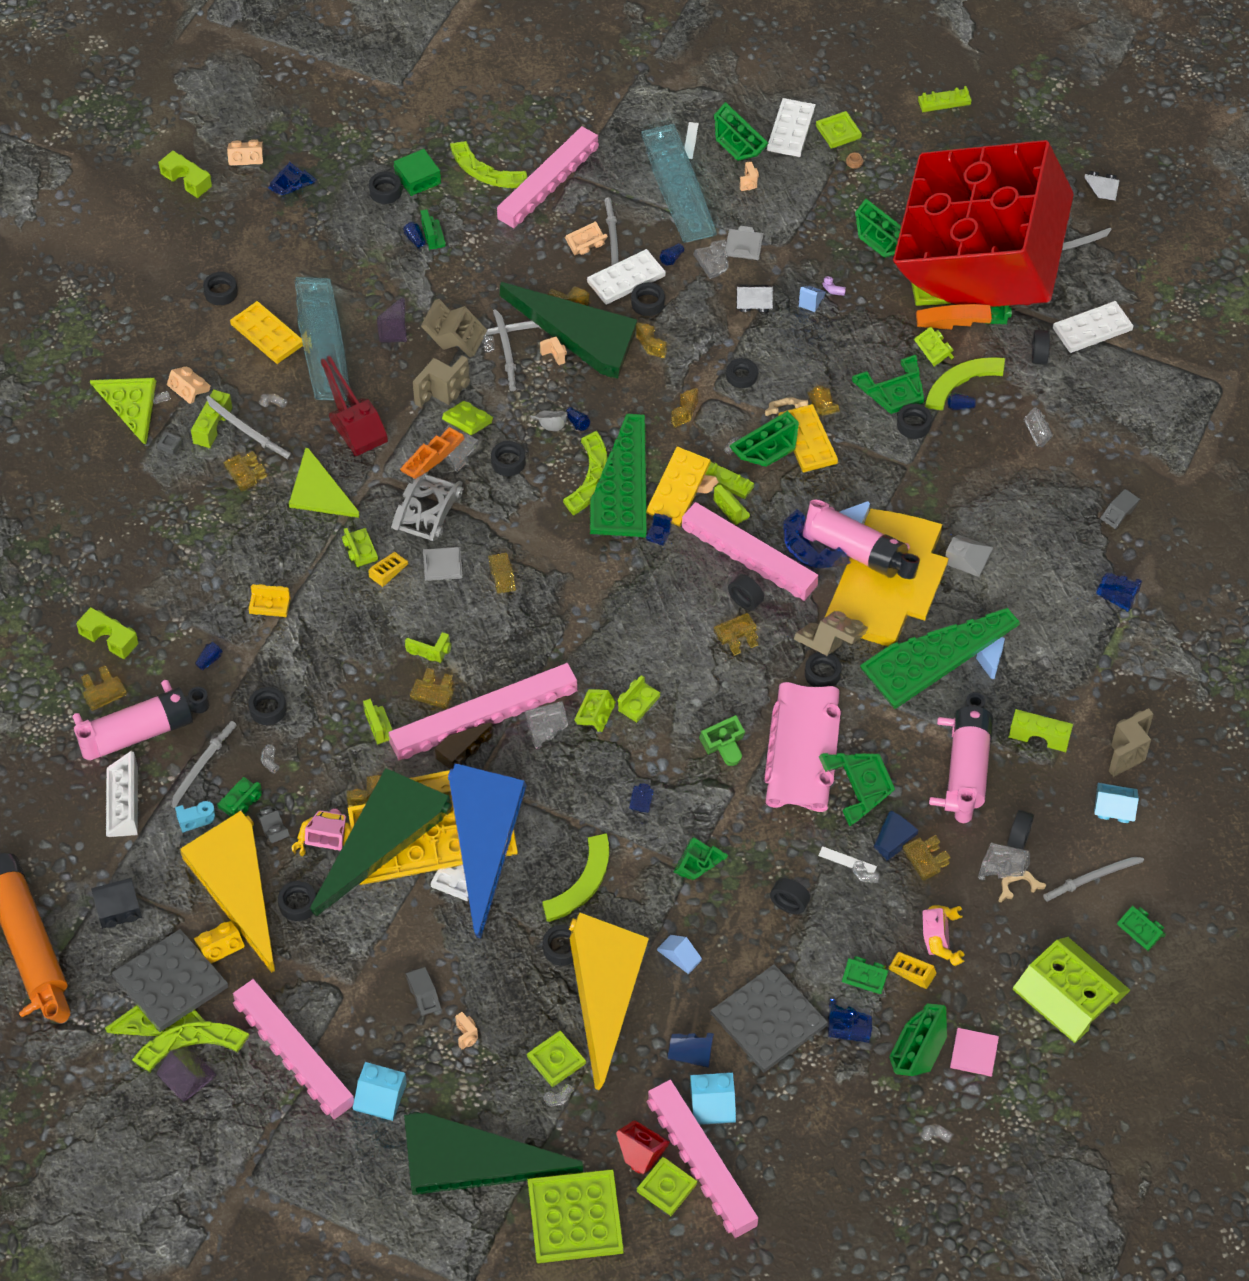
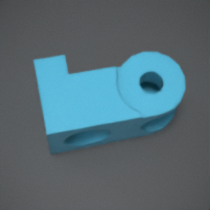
[175,801,215,833]

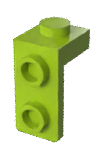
[405,632,452,663]

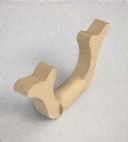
[765,397,808,416]
[998,870,1046,902]

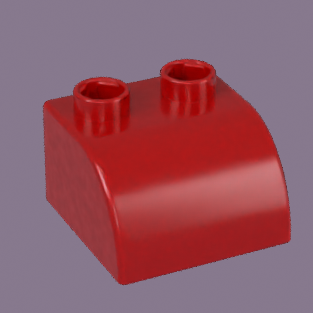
[893,140,1074,307]

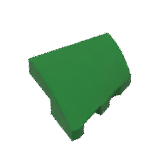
[673,837,728,880]

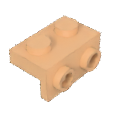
[227,140,263,165]
[565,222,608,256]
[167,366,211,404]

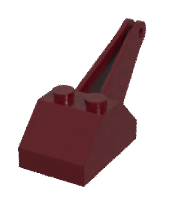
[321,356,388,457]

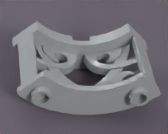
[391,472,463,541]

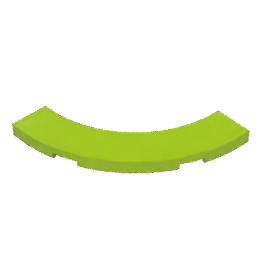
[450,141,528,188]
[925,357,1005,410]
[563,431,608,515]
[542,834,609,922]
[132,1021,250,1072]

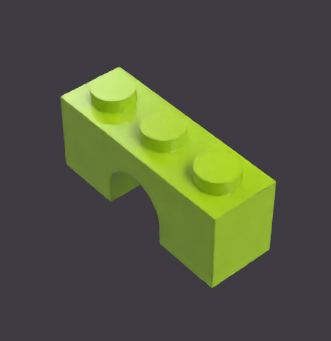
[159,151,212,198]
[191,389,232,448]
[76,607,139,660]
[1009,709,1073,752]

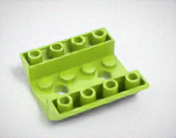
[1013,937,1130,1043]

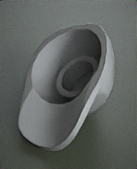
[530,410,567,431]

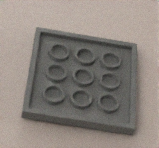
[112,929,228,1032]
[710,964,828,1073]

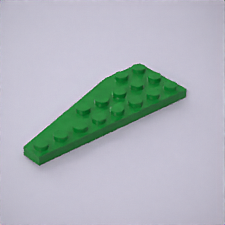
[590,414,646,537]
[860,608,1020,709]

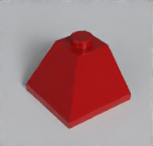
[616,1120,670,1174]

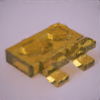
[223,451,267,492]
[714,613,758,656]
[81,665,127,711]
[410,668,453,709]
[903,835,950,881]

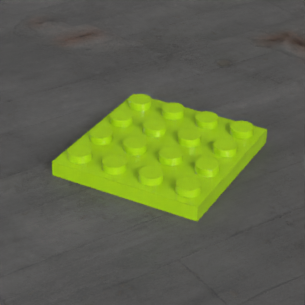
[528,1170,623,1263]

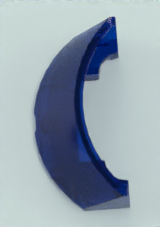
[783,509,851,568]

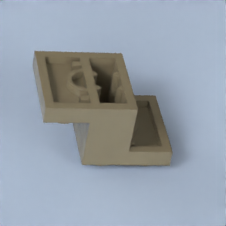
[421,299,487,357]
[413,356,470,407]
[794,611,868,656]
[1109,708,1153,777]

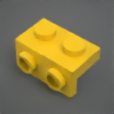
[248,584,291,617]
[194,921,244,964]

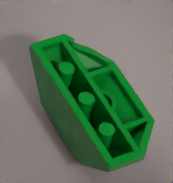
[714,102,769,161]
[855,199,901,258]
[730,411,799,467]
[889,1003,947,1076]

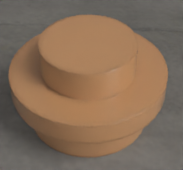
[846,152,863,168]

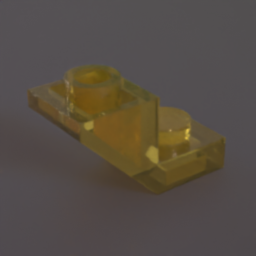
[548,286,589,306]
[636,322,667,358]
[807,385,840,416]
[671,388,698,427]
[488,553,516,594]
[347,775,381,807]

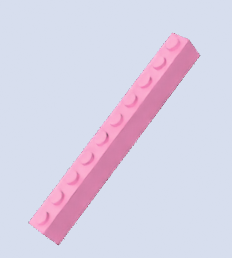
[388,663,577,760]

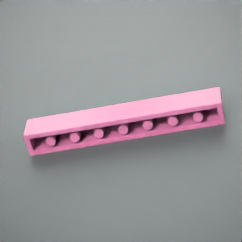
[497,126,599,228]
[682,502,818,601]
[233,979,354,1120]
[647,1079,758,1238]

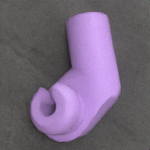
[822,276,846,296]

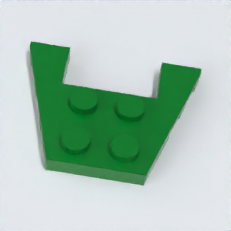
[852,355,924,414]
[819,753,895,827]

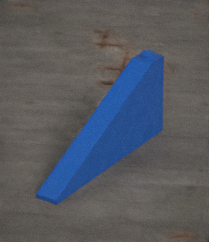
[448,763,527,939]

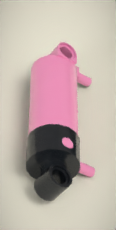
[802,499,920,579]
[72,680,210,760]
[929,692,993,823]

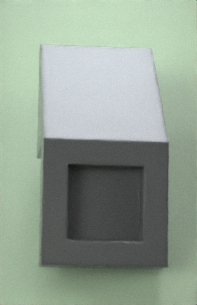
[1100,489,1141,529]
[256,806,290,843]
[405,967,441,1016]

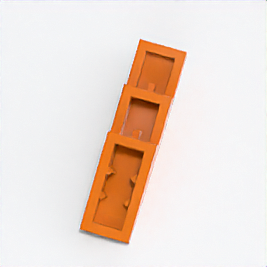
[916,304,992,330]
[400,427,464,479]

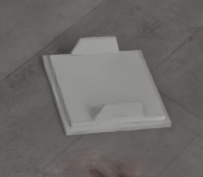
[724,226,764,260]
[423,547,463,581]

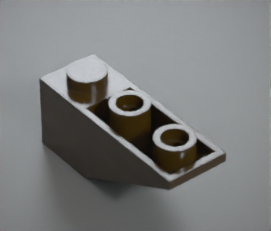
[435,722,493,769]

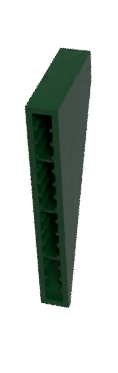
[499,282,637,379]
[310,768,452,916]
[404,1112,583,1195]

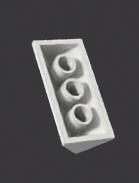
[106,751,138,837]

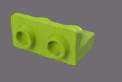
[914,327,954,367]
[714,484,750,525]
[342,528,378,567]
[618,675,660,723]
[574,689,616,732]
[363,699,393,744]

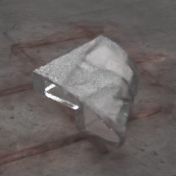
[693,240,729,279]
[525,701,568,750]
[978,843,1030,880]

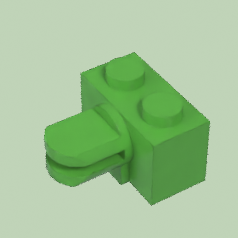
[699,715,745,766]

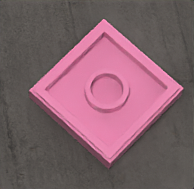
[950,1028,999,1077]

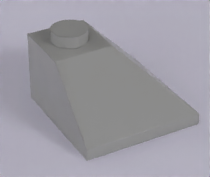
[945,534,993,577]

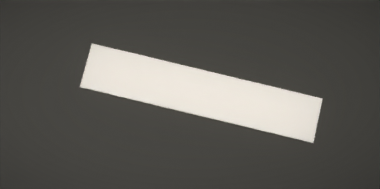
[683,122,699,159]
[818,846,877,876]

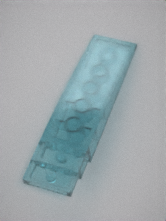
[641,124,717,243]
[294,277,350,401]

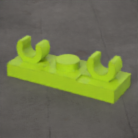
[918,86,972,112]
[705,462,754,499]

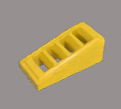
[368,552,408,587]
[888,952,936,989]

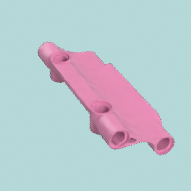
[765,682,841,812]

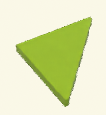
[90,378,156,444]
[289,448,360,518]
[105,1005,204,1036]

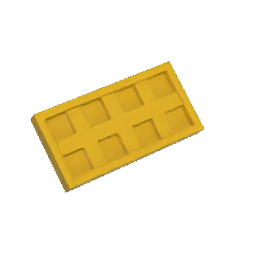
[230,301,304,364]
[778,404,838,472]
[646,447,711,527]

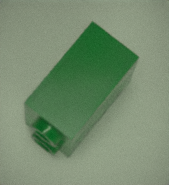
[394,149,441,196]

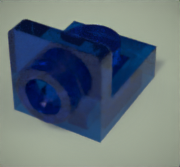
[646,513,672,546]
[629,783,654,813]

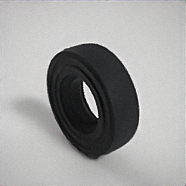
[726,358,758,388]

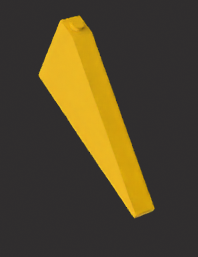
[180,811,275,973]
[569,913,649,1090]

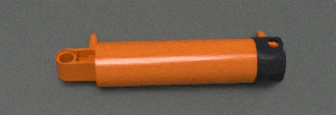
[0,853,70,1023]

